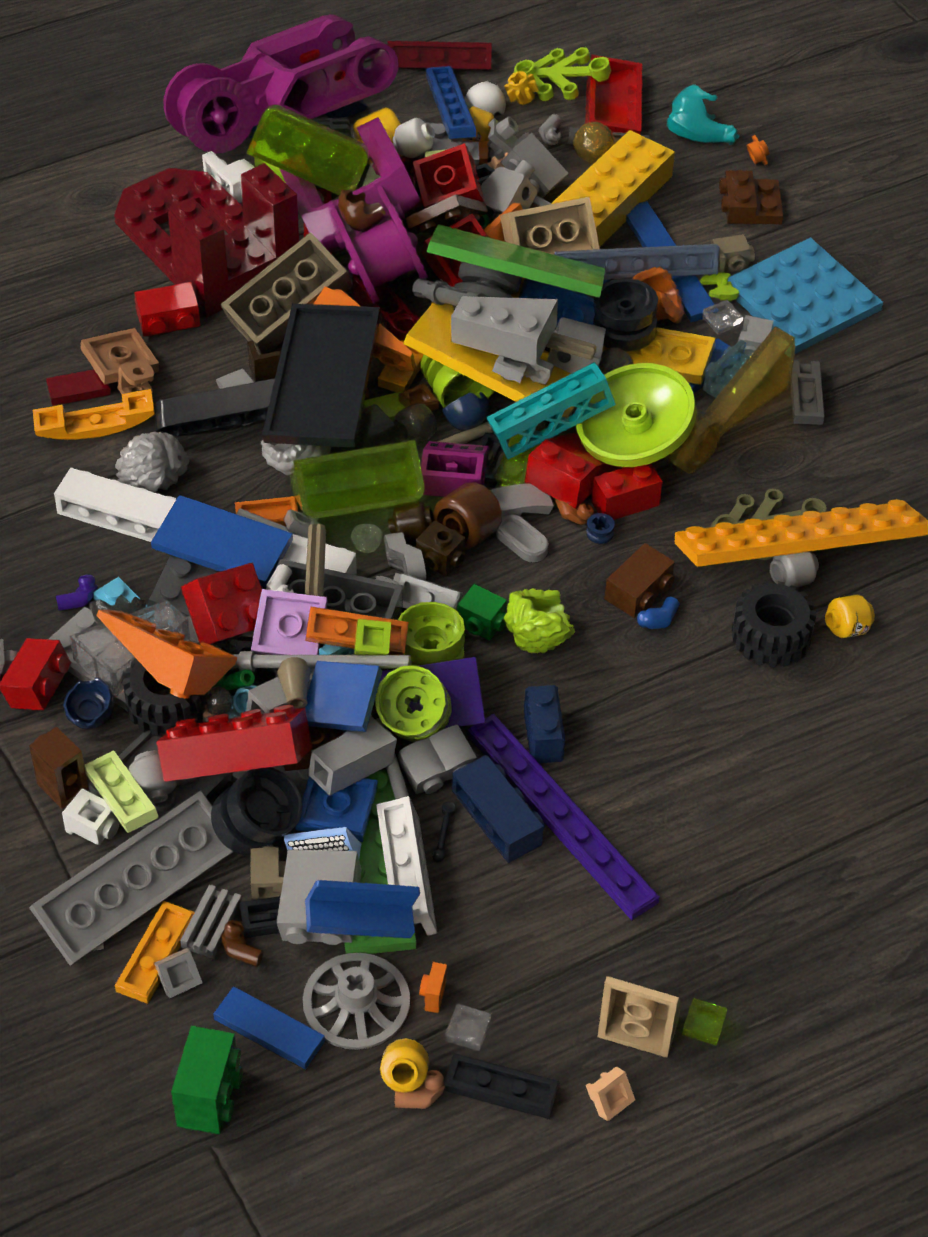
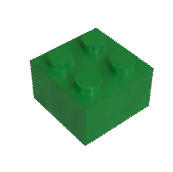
[171,1025,243,1135]

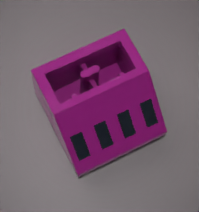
[419,441,489,497]

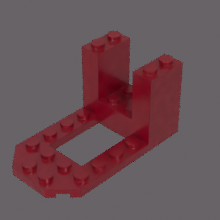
[114,163,299,317]

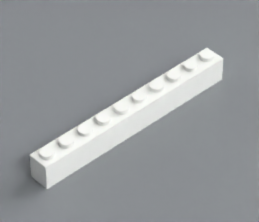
[54,468,357,575]

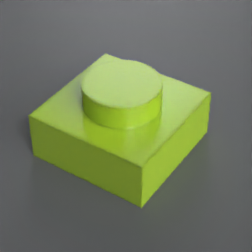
[354,619,391,655]

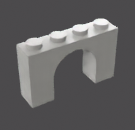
[246,668,397,796]

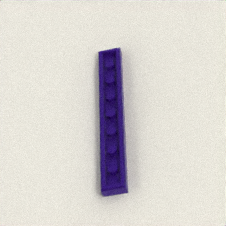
[467,714,660,921]

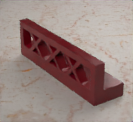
[388,41,492,70]

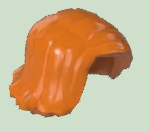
[632,267,685,323]

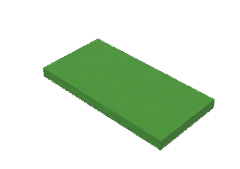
[427,224,605,298]

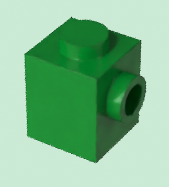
[457,584,507,641]

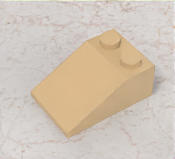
[598,976,682,1058]

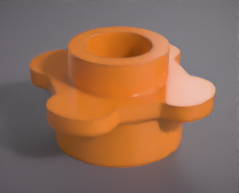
[747,135,770,166]

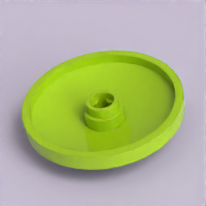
[576,363,697,467]

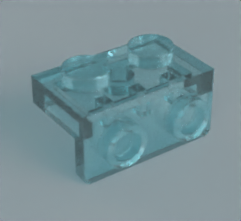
[703,340,768,408]

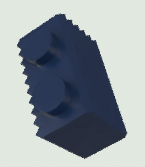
[524,685,565,763]

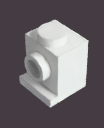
[62,789,119,845]

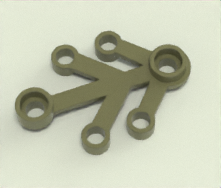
[711,489,827,560]

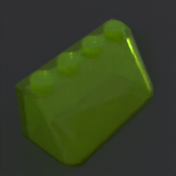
[247,105,369,195]
[289,440,425,521]

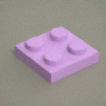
[251,589,328,655]

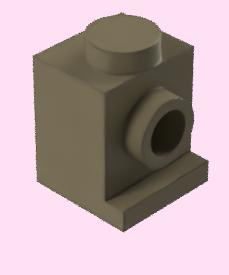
[711,234,755,273]
[251,846,286,900]

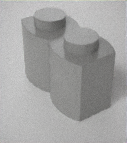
[397,725,477,794]

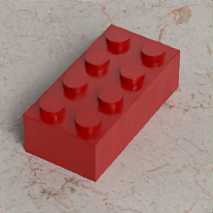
[156,705,312,782]

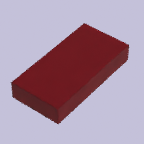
[46,369,111,406]

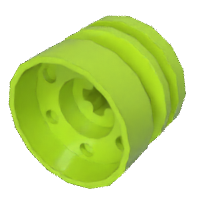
[420,355,494,408]
[398,602,465,666]
[375,665,452,742]

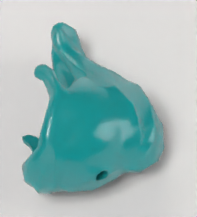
[667,84,740,145]

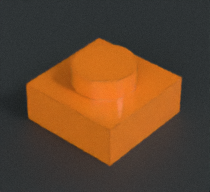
[419,962,447,1013]

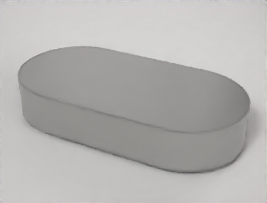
[496,514,549,562]

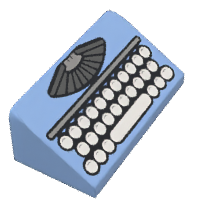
[284,827,361,858]

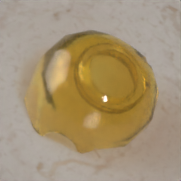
[573,121,616,164]

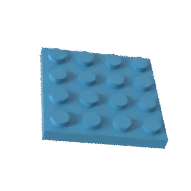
[728,237,883,354]

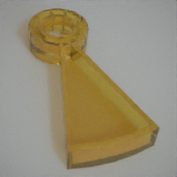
[666,326,795,474]

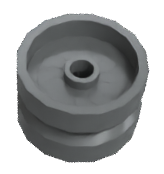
[454,261,522,298]

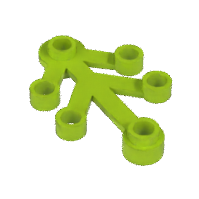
[514,47,611,101]

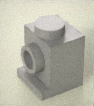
[738,315,774,365]

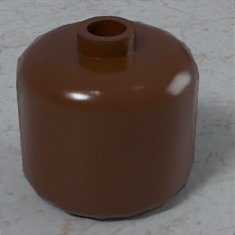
[433,482,502,550]

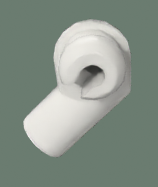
[266,564,294,593]

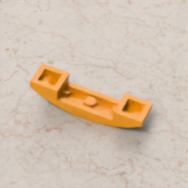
[33,389,155,440]

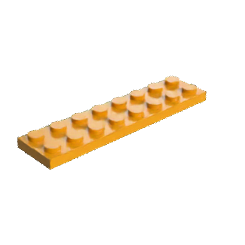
[675,499,928,567]

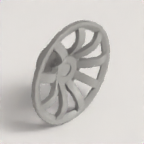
[303,953,410,1050]

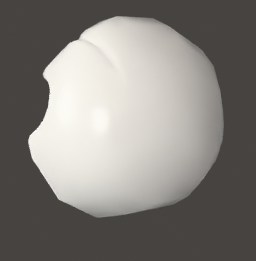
[465,81,506,115]

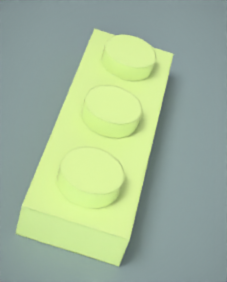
[85,750,159,833]

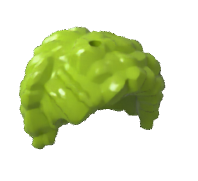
[504,589,575,653]

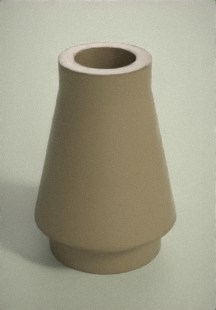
[277,657,311,709]

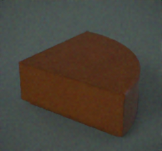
[398,383,439,412]

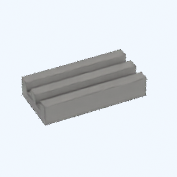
[180,884,242,959]

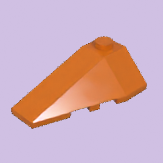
[314,286,416,372]
[97,610,238,699]

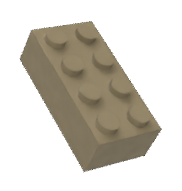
[221,232,352,354]

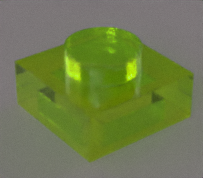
[682,998,728,1046]

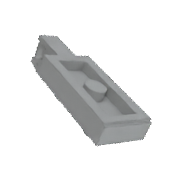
[375,573,463,611]

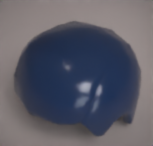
[443,392,491,431]
[63,677,115,729]

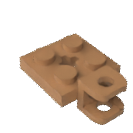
[81,328,159,395]

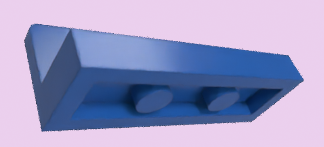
[305,880,420,938]

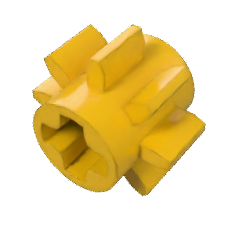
[504,71,539,105]

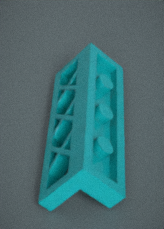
[486,362,616,459]

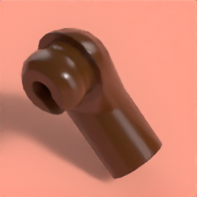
[221,920,263,967]

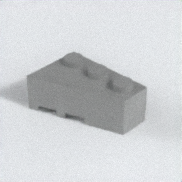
[451,296,558,365]

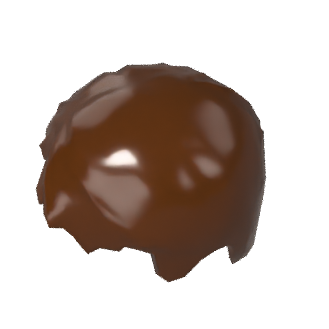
[338,189,386,232]

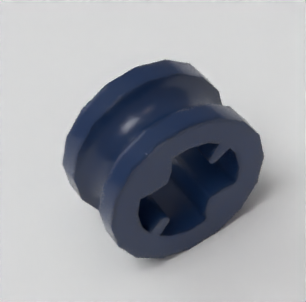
[586,513,615,544]

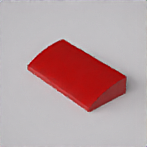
[585,54,642,134]

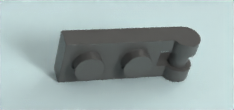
[788,360,824,425]

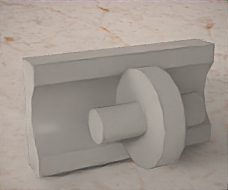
[487,116,530,160]

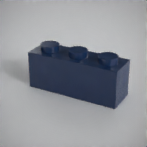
[452,755,545,863]

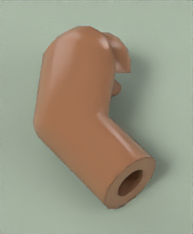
[395,1070,445,1109]

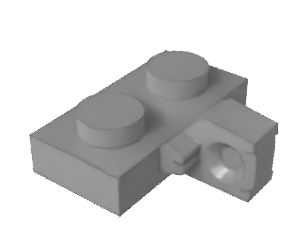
[492,355,554,385]

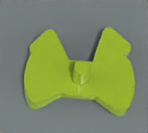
[700,272,739,301]

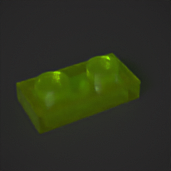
[494,434,541,487]

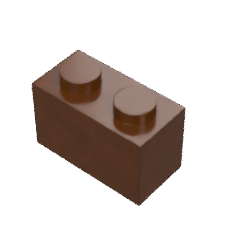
[604,543,675,618]
[29,726,89,809]

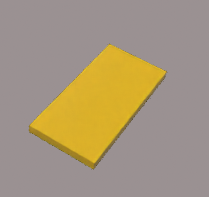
[403,303,576,418]

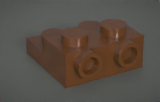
[719,170,783,224]

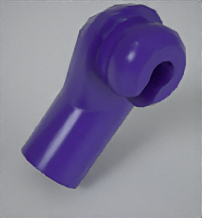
[56,575,98,611]

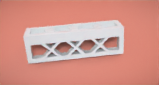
[376,796,438,936]

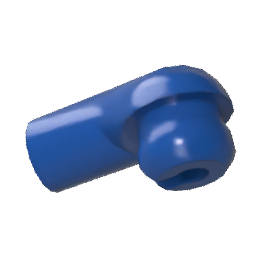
[637,597,680,629]

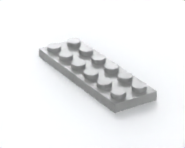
[29,790,233,966]

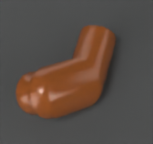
[554,498,594,525]

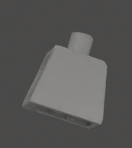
[481,160,537,220]
[547,318,606,374]

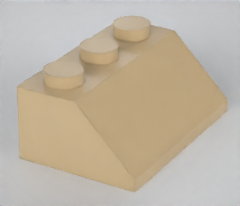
[500,197,600,255]

